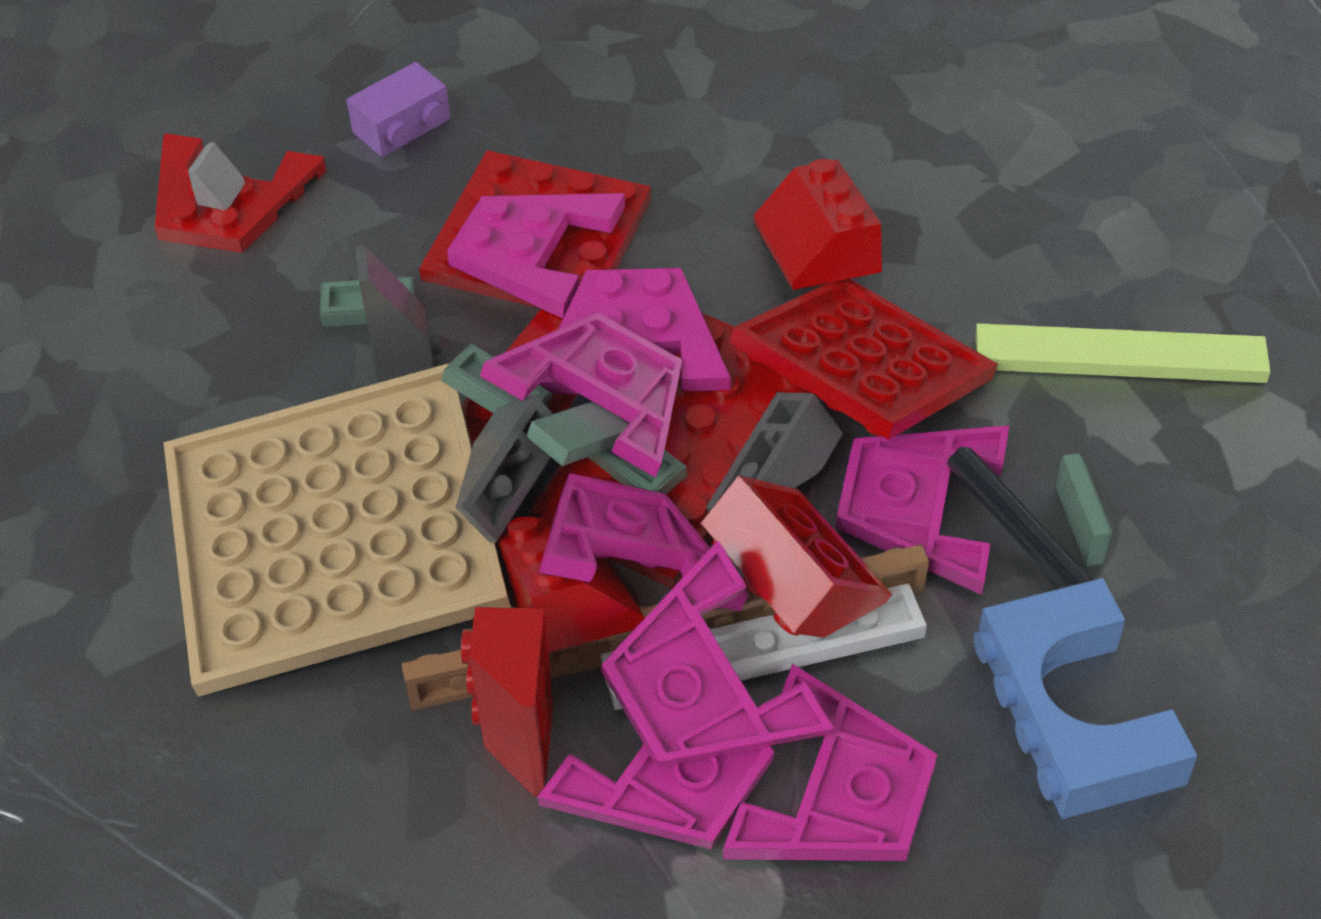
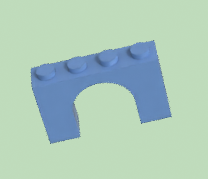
[974,578,1197,819]

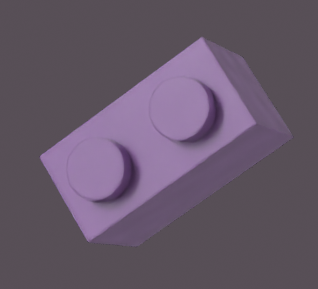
[346,62,451,157]

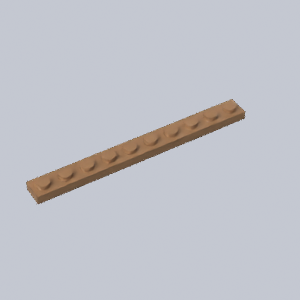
[401,544,929,711]

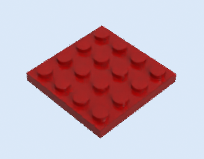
[419,150,652,308]
[730,279,998,440]

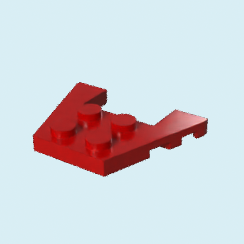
[155,133,326,253]

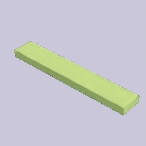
[975,323,1271,383]

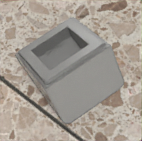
[188,142,245,210]

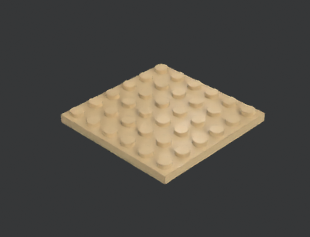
[163,363,511,697]

